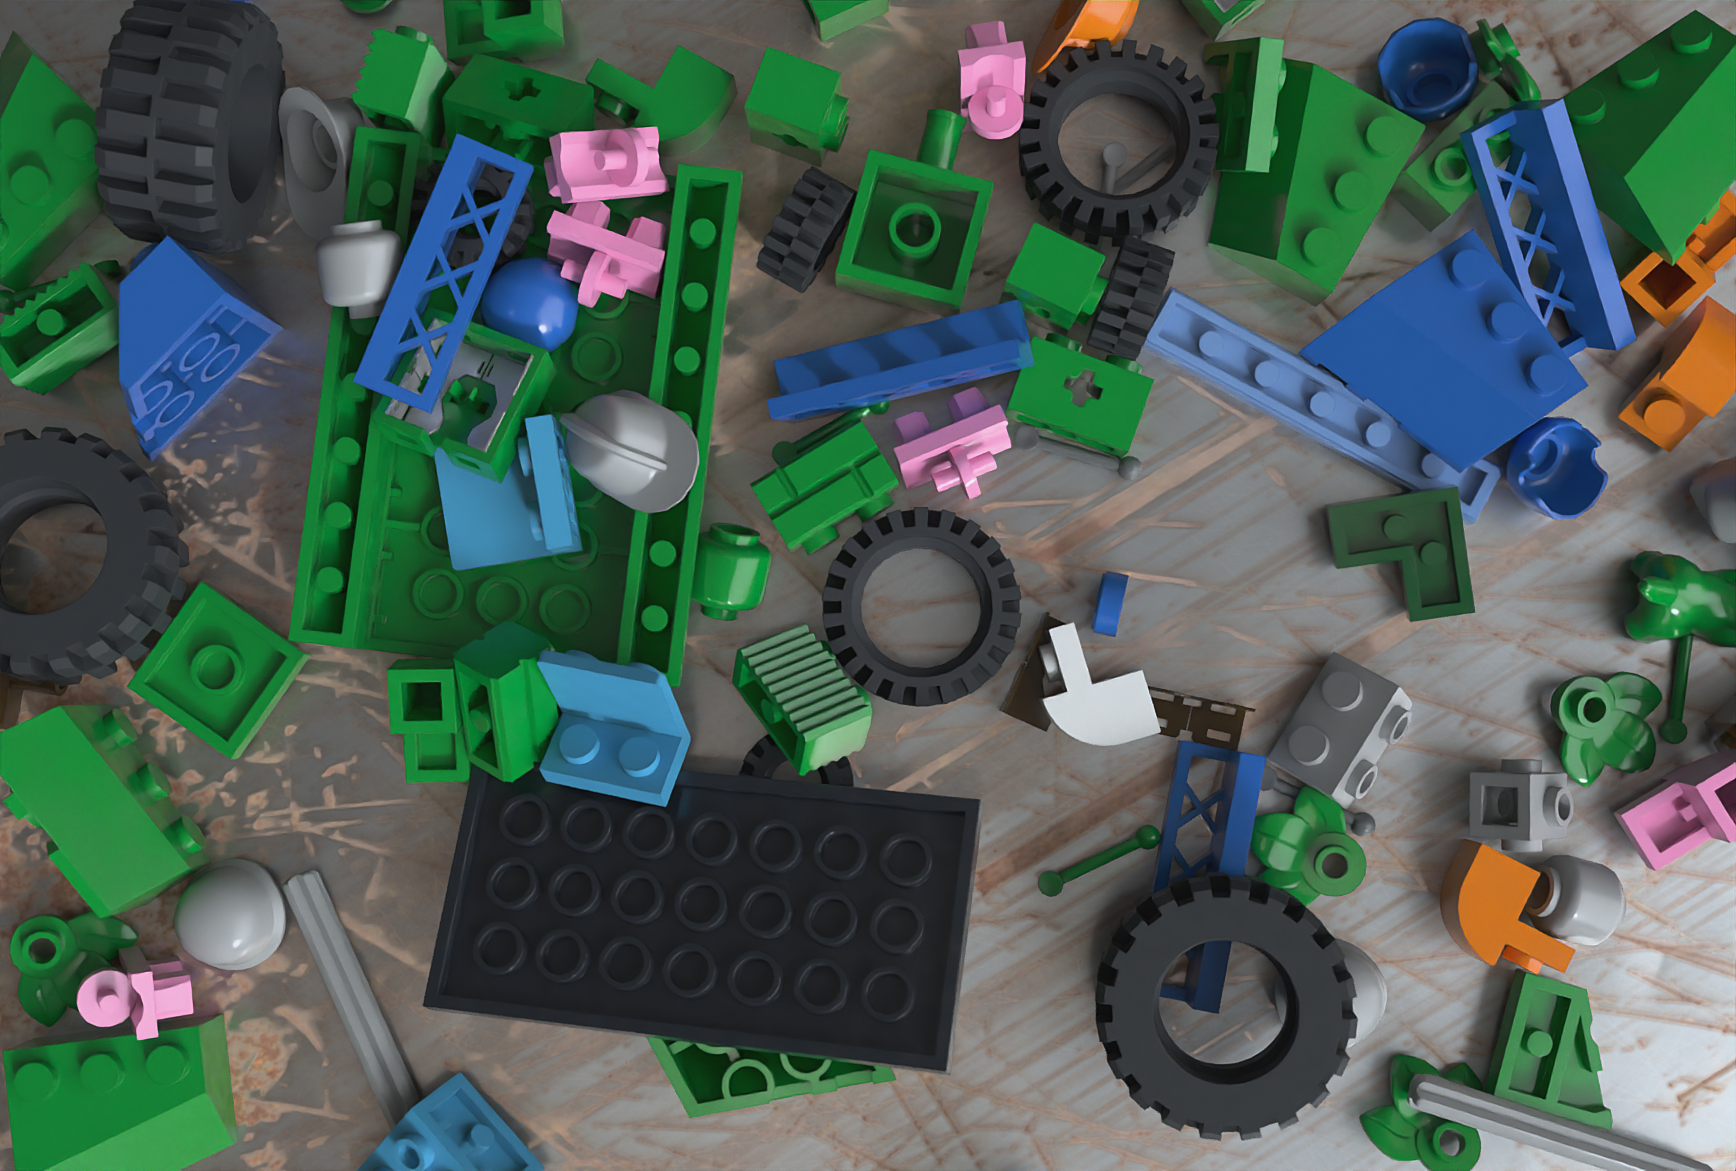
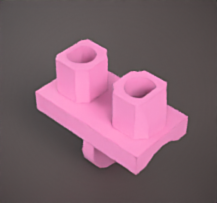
[958,21,1026,139]
[544,127,670,204]
[547,200,666,307]
[893,387,1011,500]
[76,946,193,1040]

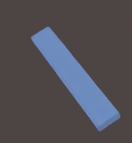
[1142,287,1504,525]

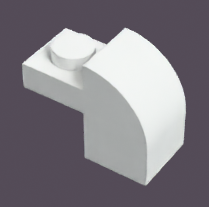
[1038,622,1161,746]

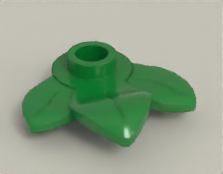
[1469,18,1541,102]
[1550,671,1662,788]
[1250,786,1367,907]
[9,911,138,1027]
[1359,1054,1484,1171]

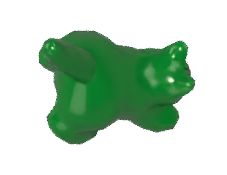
[1624,551,1736,648]

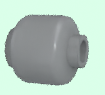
[315,220,404,319]
[1524,855,1626,945]

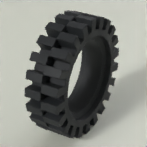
[1018,39,1220,247]
[822,507,1022,707]

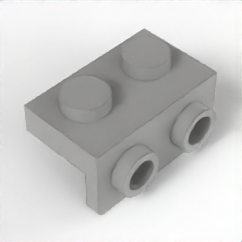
[1267,651,1412,809]

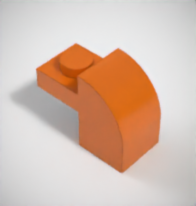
[1618,189,1736,328]
[1617,295,1736,453]
[1440,839,1576,975]

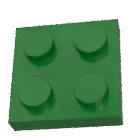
[126,581,312,759]

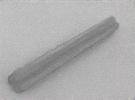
[283,870,421,1131]
[1407,1074,1713,1171]

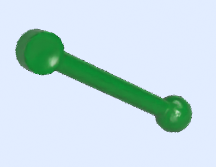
[0,260,122,314]
[772,401,891,466]
[1661,633,1696,744]
[1038,824,1161,897]

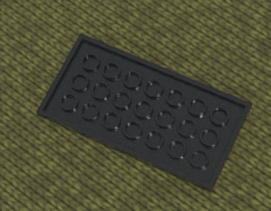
[423,761,984,1075]

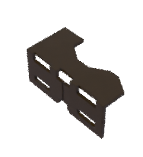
[999,612,1066,732]
[1147,686,1256,751]

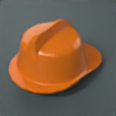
[1031,0,1140,73]

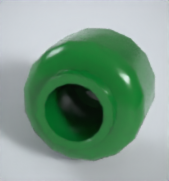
[691,522,772,621]

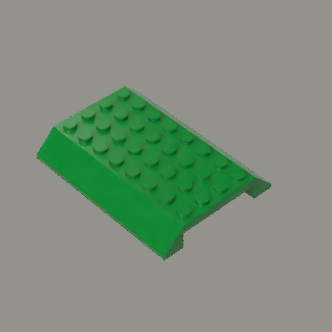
[288,126,743,687]

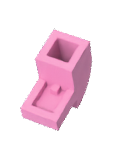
[1614,749,1736,871]

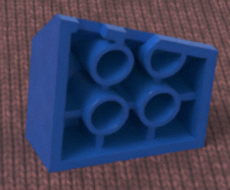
[1299,229,1589,473]
[119,236,284,462]

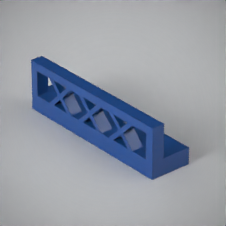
[1459,98,1637,358]
[353,133,534,414]
[767,300,1035,424]
[1150,740,1266,1014]

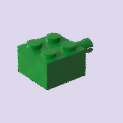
[835,109,995,317]

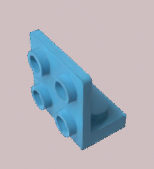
[434,414,583,571]
[537,650,691,807]
[357,1072,545,1171]

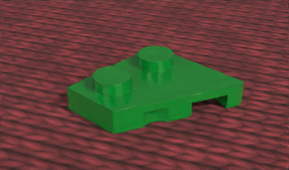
[1204,37,1286,173]
[1484,969,1613,1131]

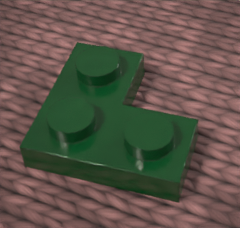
[1325,484,1475,622]

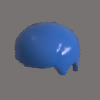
[1377,17,1479,123]
[480,257,579,353]
[1507,416,1608,520]

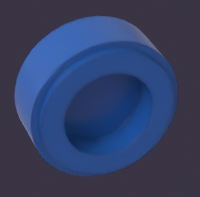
[1091,571,1129,637]

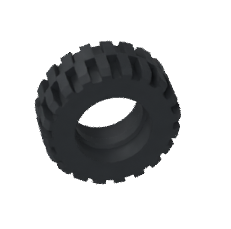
[94,0,286,256]
[0,427,190,686]
[1095,871,1358,1141]

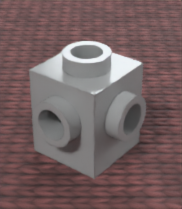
[1470,759,1573,852]

